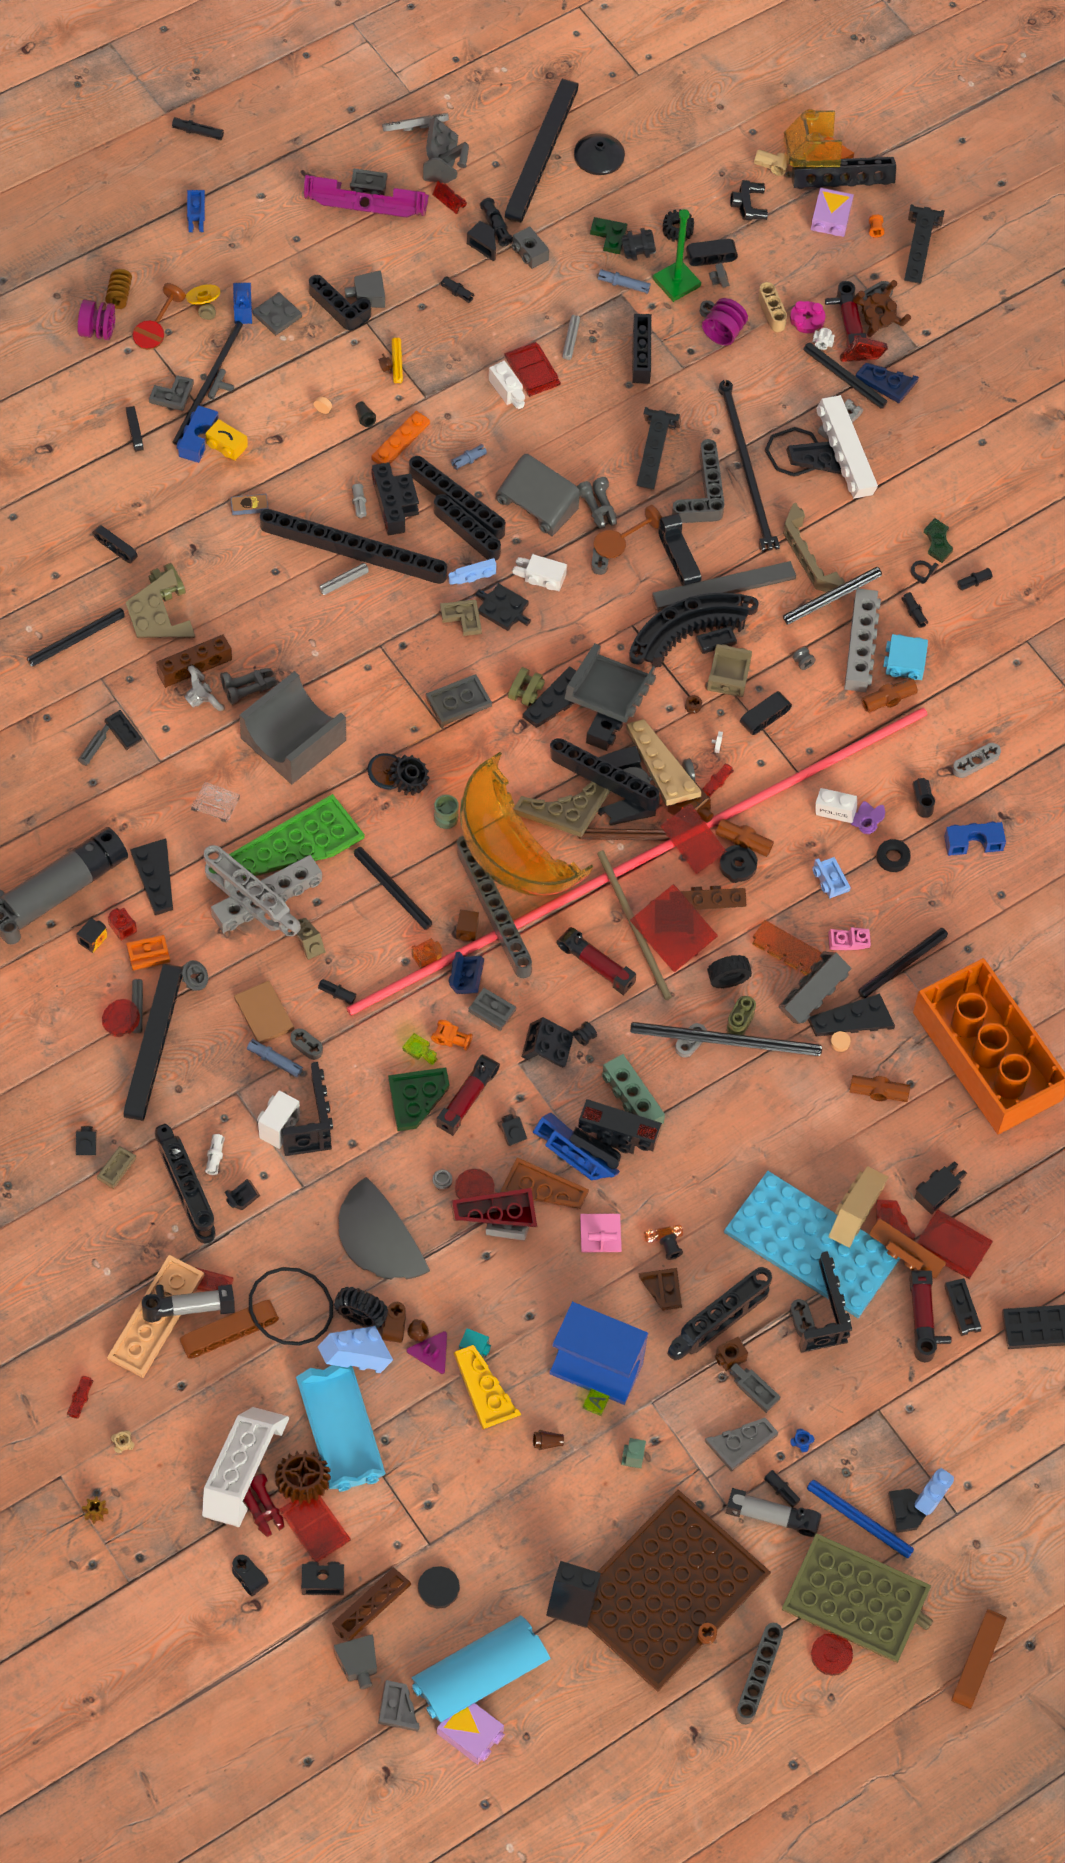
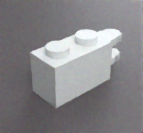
[489,361,525,409]
[512,554,567,591]

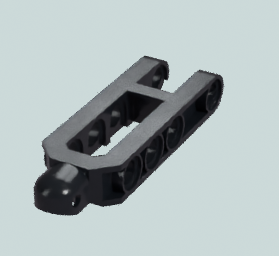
[155,1124,216,1244]
[667,1267,772,1360]

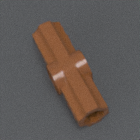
[861,678,918,713]
[716,819,774,857]
[849,1075,910,1102]

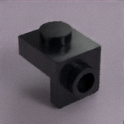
[497,1114,527,1146]
[76,1126,97,1155]
[224,1179,260,1210]

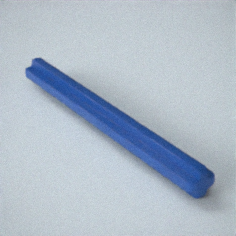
[807,1479,914,1558]

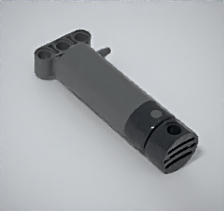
[0,827,128,944]

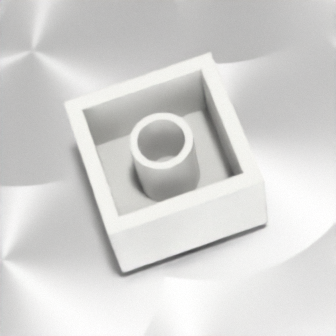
[257,1091,300,1149]

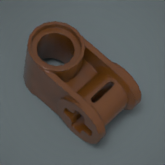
[382,1302,406,1343]

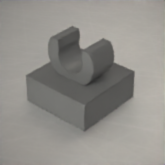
[709,263,730,288]

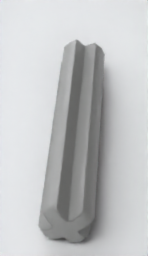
[562,315,580,360]
[319,563,369,595]

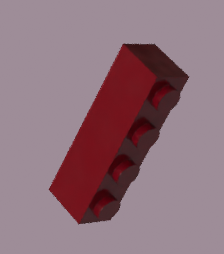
[451,1188,538,1227]

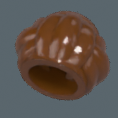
[407,1319,429,1342]

